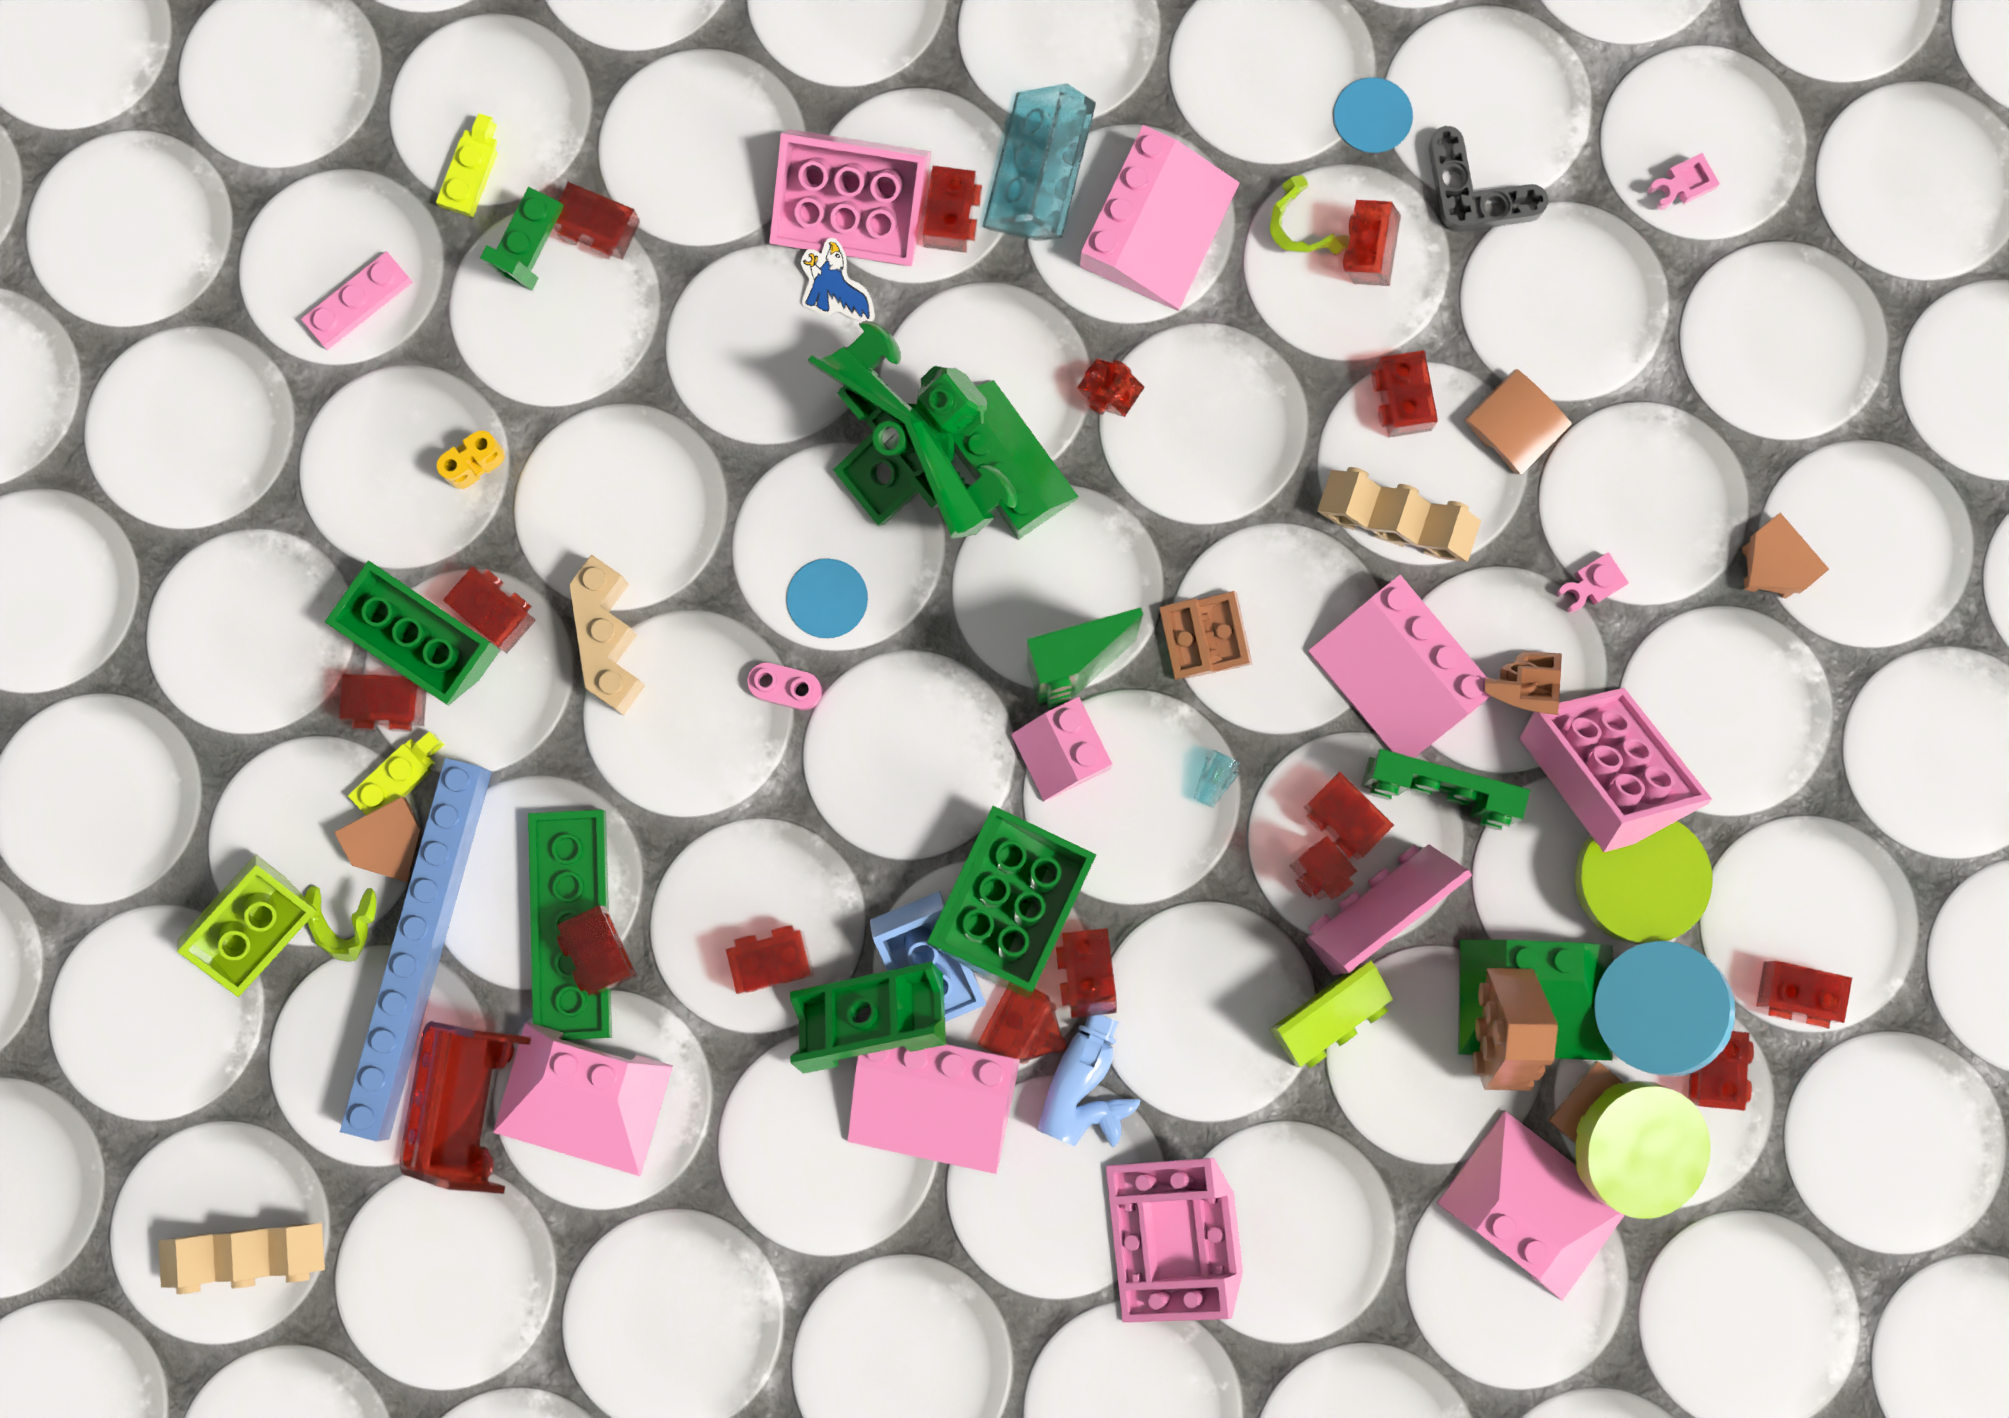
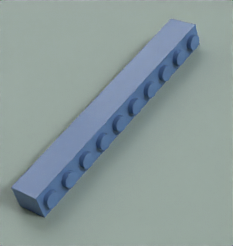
[340,758,492,1141]

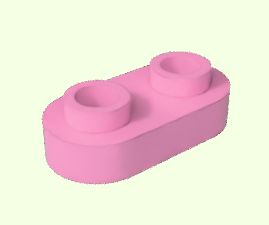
[748,663,822,711]

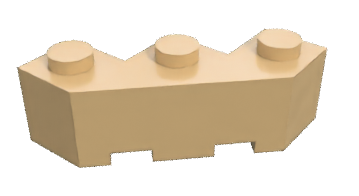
[1317,467,1481,562]
[569,554,645,716]
[158,1223,325,1294]

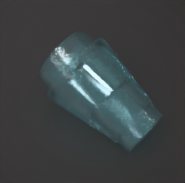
[1194,750,1240,808]

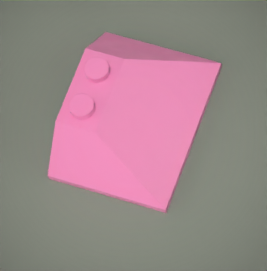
[493,1022,673,1176]
[1436,1111,1624,1301]
[1106,1158,1243,1323]

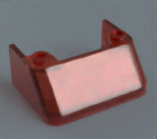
[399,1021,531,1194]

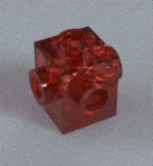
[1077,358,1145,417]

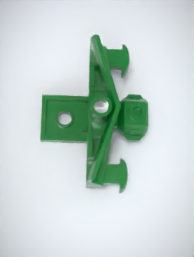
[808,320,1019,539]

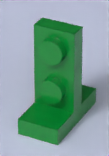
[480,186,564,290]

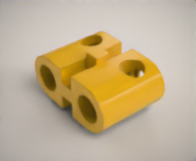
[437,430,505,489]

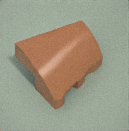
[1485,651,1562,715]

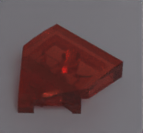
[977,988,1067,1064]

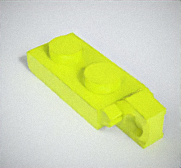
[436,113,498,218]
[348,731,445,815]

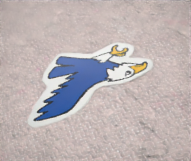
[801,238,875,322]

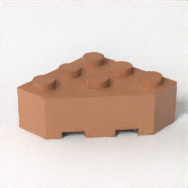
[1472,968,1558,1091]

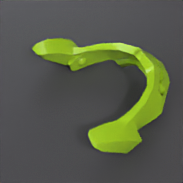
[1270,175,1354,255]
[305,886,377,962]

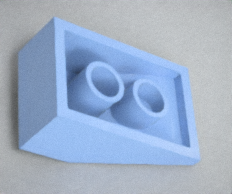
[870,891,986,1022]

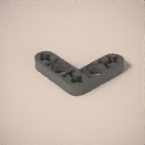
[1429,126,1548,232]

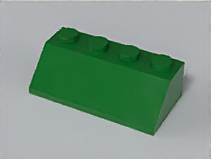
[953,380,1079,540]
[325,560,501,706]

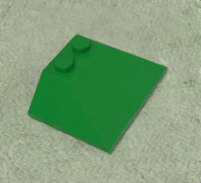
[1458,939,1613,1061]

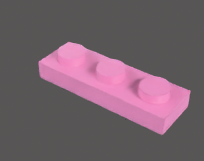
[301,251,413,350]

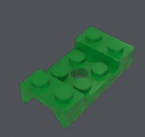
[1361,749,1530,830]
[790,962,946,1074]

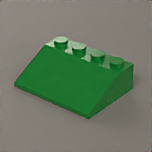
[1027,607,1143,709]
[926,806,1097,999]

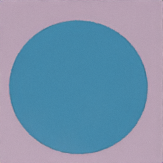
[1334,77,1413,153]
[787,559,868,638]

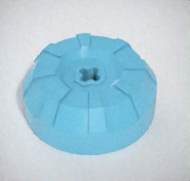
[1595,941,1735,1077]

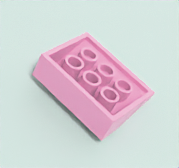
[1080,125,1239,311]
[769,129,931,266]
[1308,575,1491,758]
[1519,688,1712,852]
[1305,845,1473,975]
[847,1044,1020,1174]

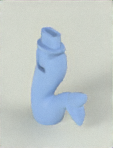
[1037,1010,1141,1147]

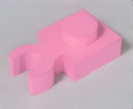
[1647,153,1720,210]
[1556,552,1629,613]

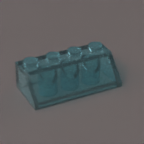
[982,83,1096,241]

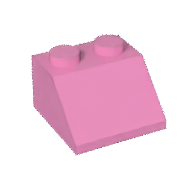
[1011,697,1113,802]

